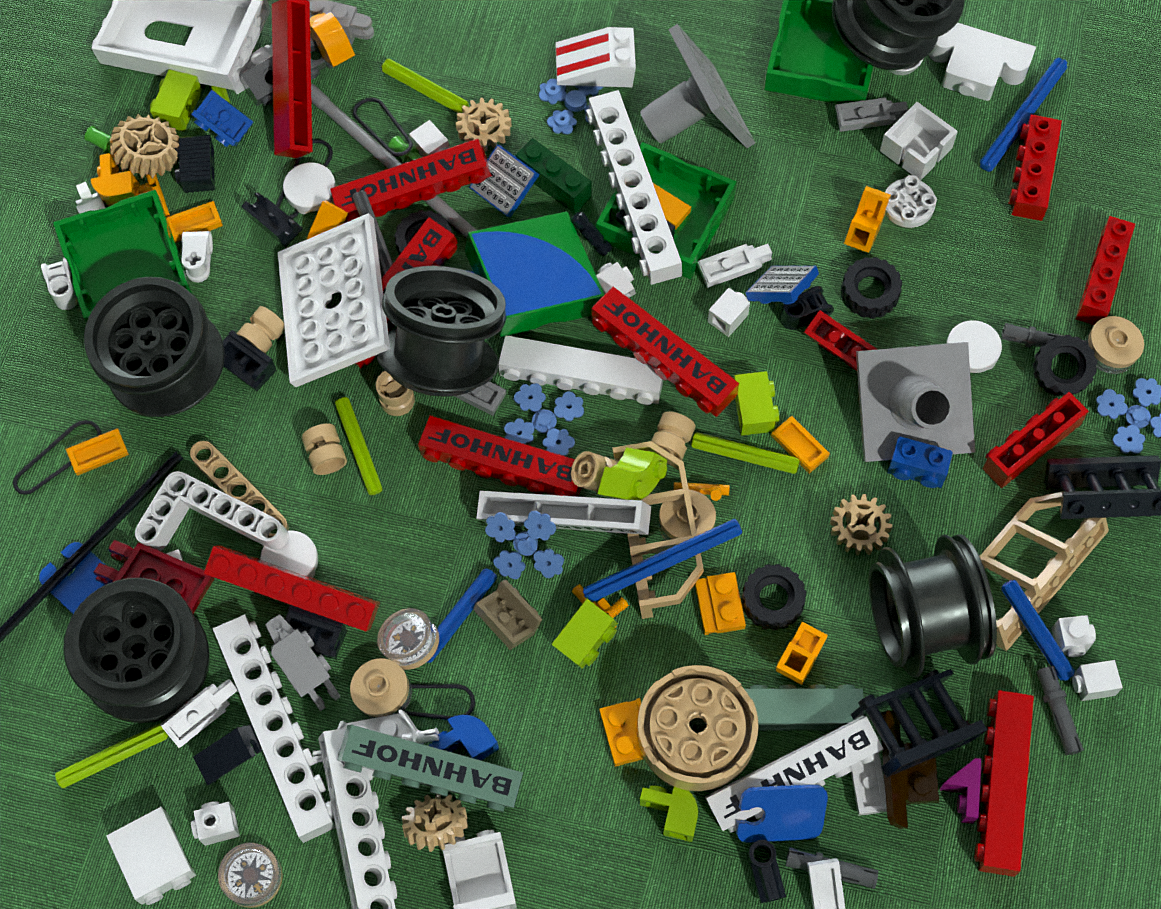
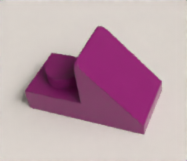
[939,758,981,824]

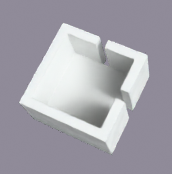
[880,102,958,181]

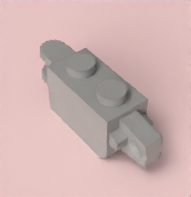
[309,0,374,45]
[265,615,341,711]

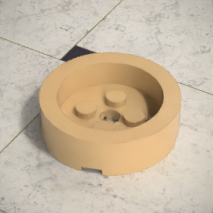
[638,665,758,791]

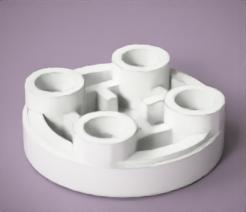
[283,163,336,214]
[885,175,937,228]
[947,321,1002,373]
[261,531,318,578]

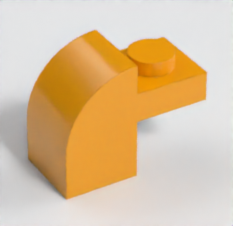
[310,12,355,67]
[91,153,140,207]
[844,186,891,253]
[776,622,828,685]

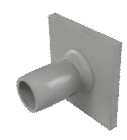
[640,24,755,148]
[856,342,975,462]

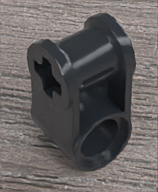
[780,286,834,330]

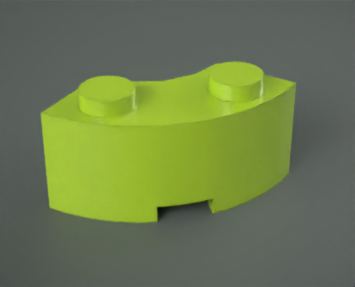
[597,447,668,501]

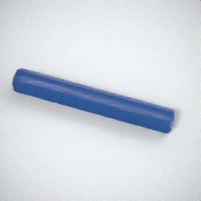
[427,568,497,663]
[1001,580,1075,681]

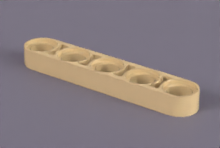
[190,441,289,538]

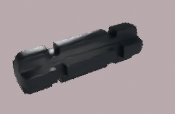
[571,211,612,256]

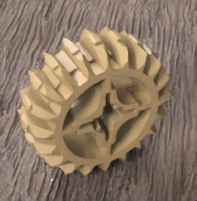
[110,114,179,179]

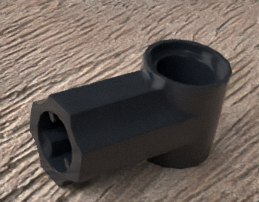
[747,840,786,904]

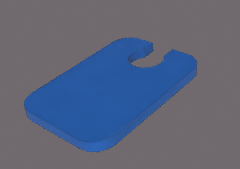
[39,542,105,614]
[736,785,828,842]

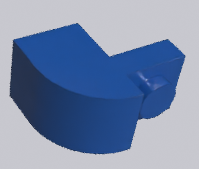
[429,715,499,761]

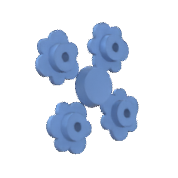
[539,79,610,135]
[1096,378,1161,454]
[504,383,584,456]
[485,511,564,579]

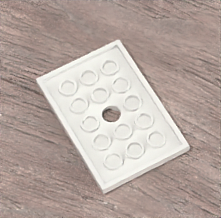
[278,213,390,387]

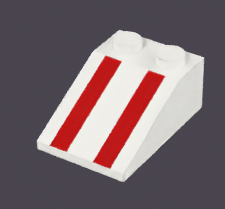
[555,27,636,87]

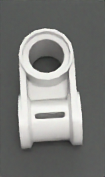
[181,231,213,283]
[41,257,78,310]

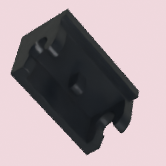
[241,192,303,248]
[223,330,277,391]
[285,605,347,660]
[193,725,262,786]

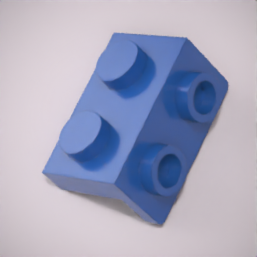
[192,90,254,147]
[888,437,953,488]

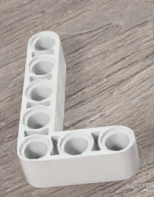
[135,471,289,551]

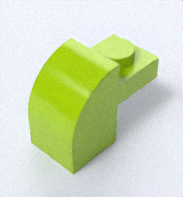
[640,786,698,842]

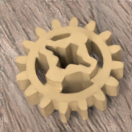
[456,98,512,152]
[830,494,892,555]
[402,794,468,852]

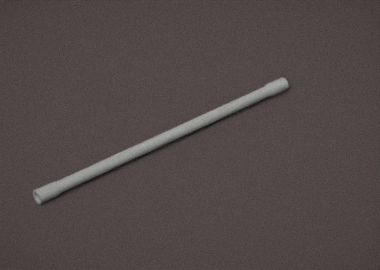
[311,84,477,238]

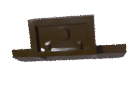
[881,710,939,829]

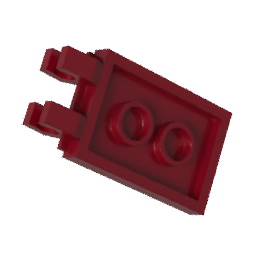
[94,540,215,614]

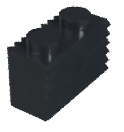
[175,135,215,193]

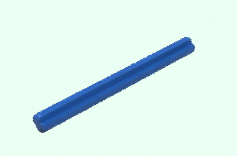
[980,58,1067,172]
[583,519,742,602]

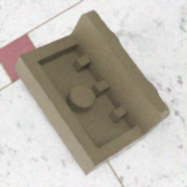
[473,580,542,650]

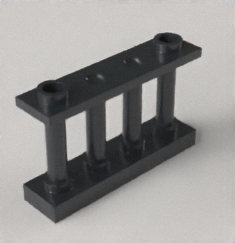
[1044,455,1161,519]
[851,669,987,778]

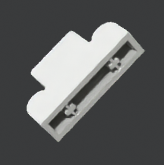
[929,23,1036,101]

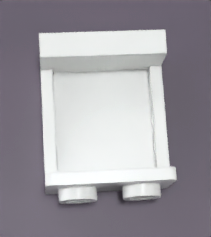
[106,807,196,905]
[442,830,517,909]

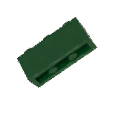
[515,138,592,214]

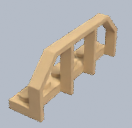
[613,441,704,619]
[979,492,1109,651]

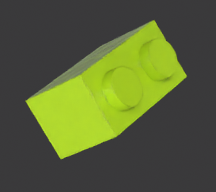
[150,69,202,132]
[734,371,779,436]
[552,599,618,669]

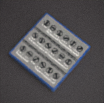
[469,144,540,218]
[746,266,819,304]

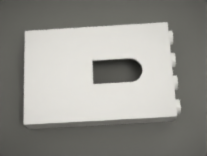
[91,0,271,90]

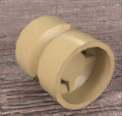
[236,306,285,354]
[376,371,415,416]
[652,412,696,461]
[301,424,347,475]
[571,451,618,493]

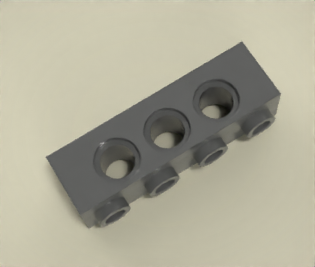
[240,37,333,106]

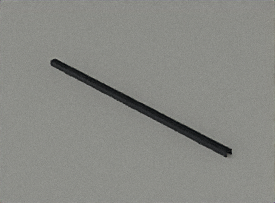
[0,452,183,643]

